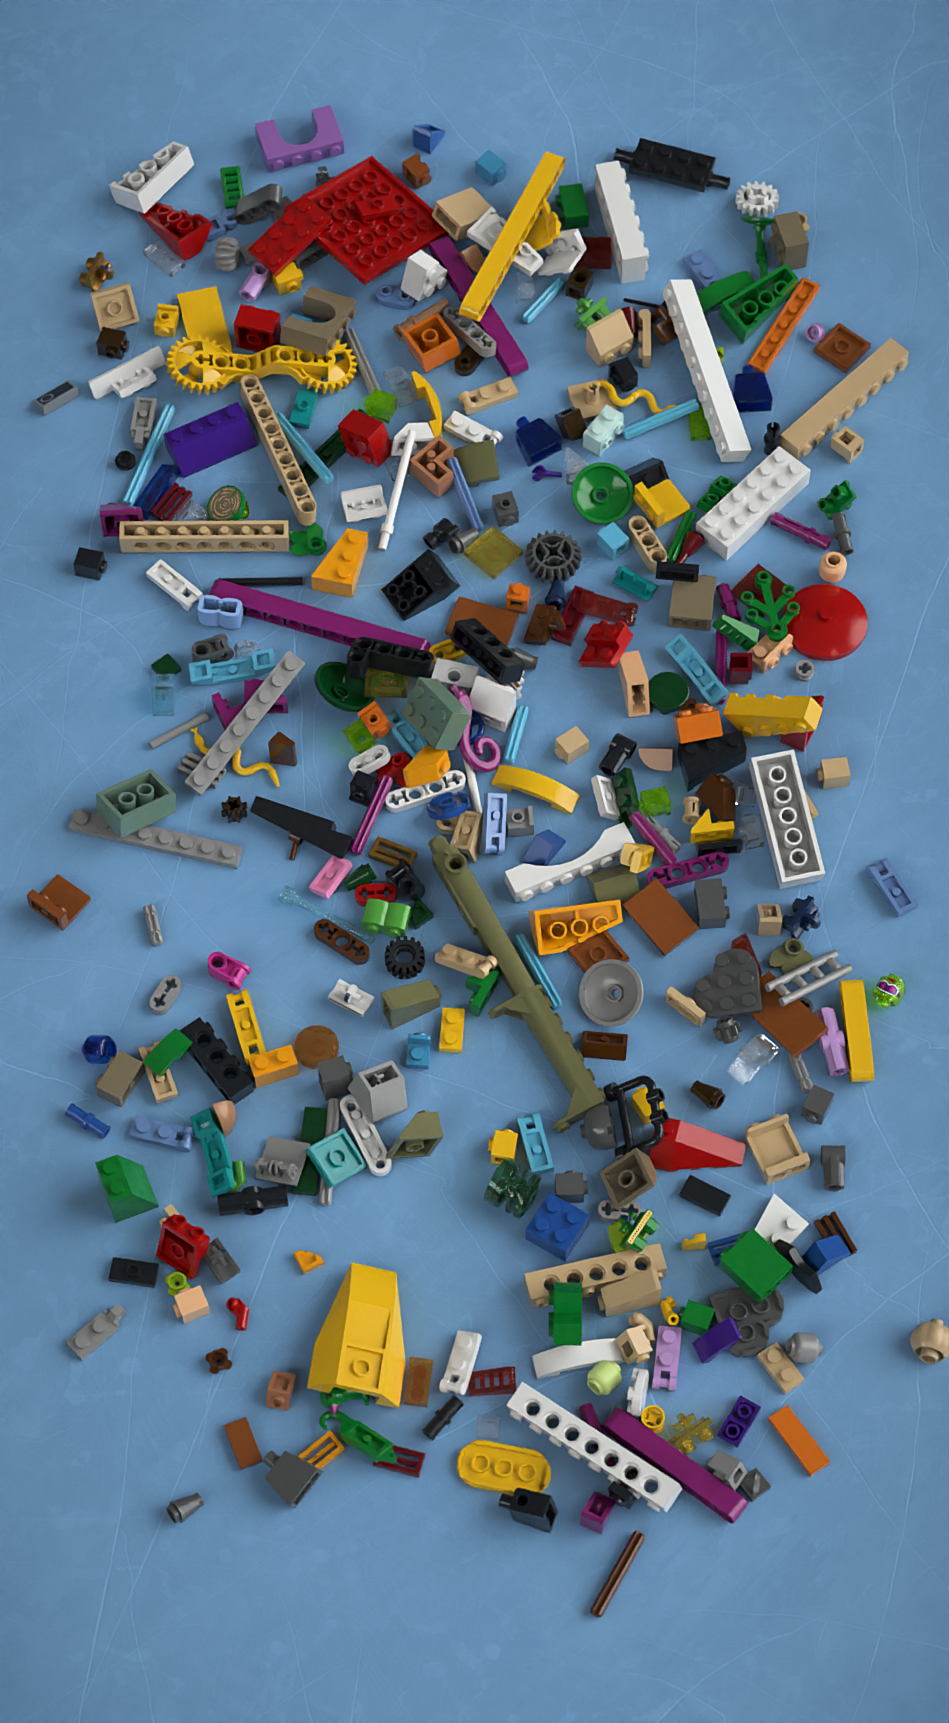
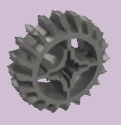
[525,530,582,584]

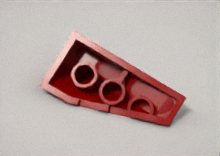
[138,202,212,261]

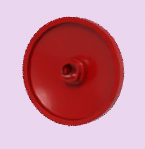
[783,584,868,661]

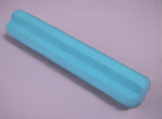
[521,278,564,324]
[503,705,529,764]

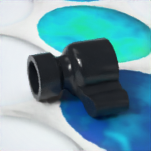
[423,518,460,550]

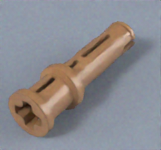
[393,298,450,341]

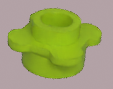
[165,1272,190,1296]

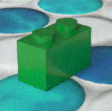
[555,183,589,230]

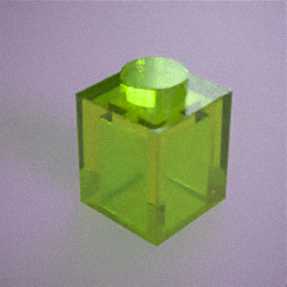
[364,389,397,423]

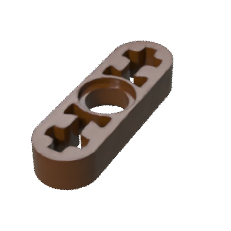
[314,919,370,965]

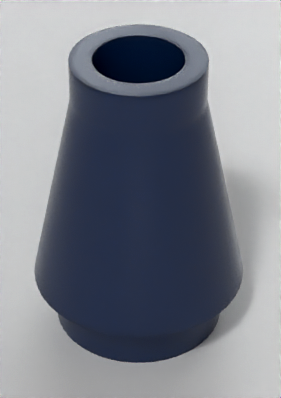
[545,579,566,611]

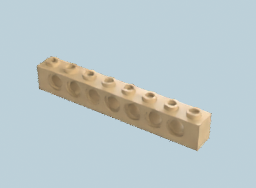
[119,520,289,553]

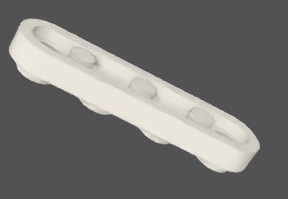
[340,1095,392,1176]

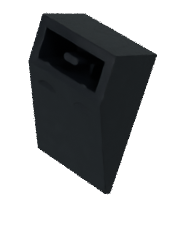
[381,549,460,621]

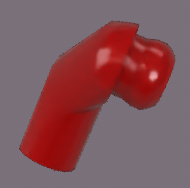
[226,1297,249,1331]

